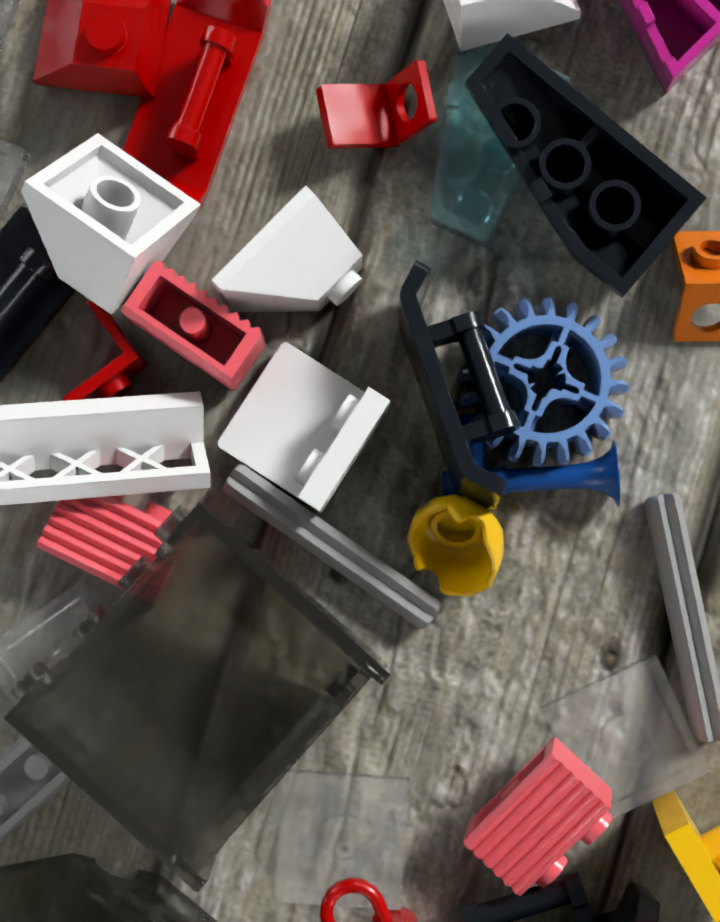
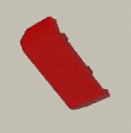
[123,0,272,219]

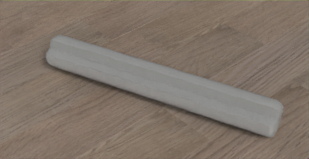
[223,464,441,629]
[644,492,720,742]

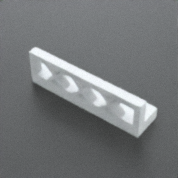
[0,391,210,505]

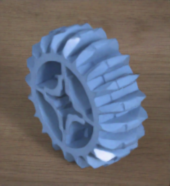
[457,297,629,467]

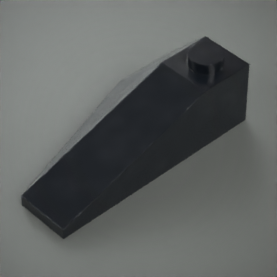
[465,33,707,298]

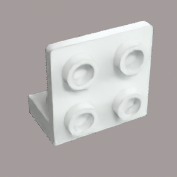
[218,342,391,513]

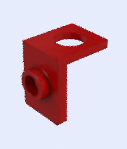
[316,60,437,149]
[62,300,149,401]

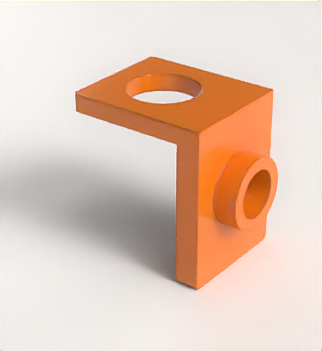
[671,231,720,342]

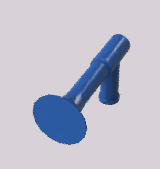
[442,413,620,507]

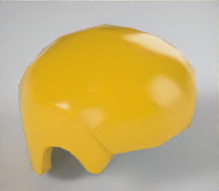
[407,494,504,596]

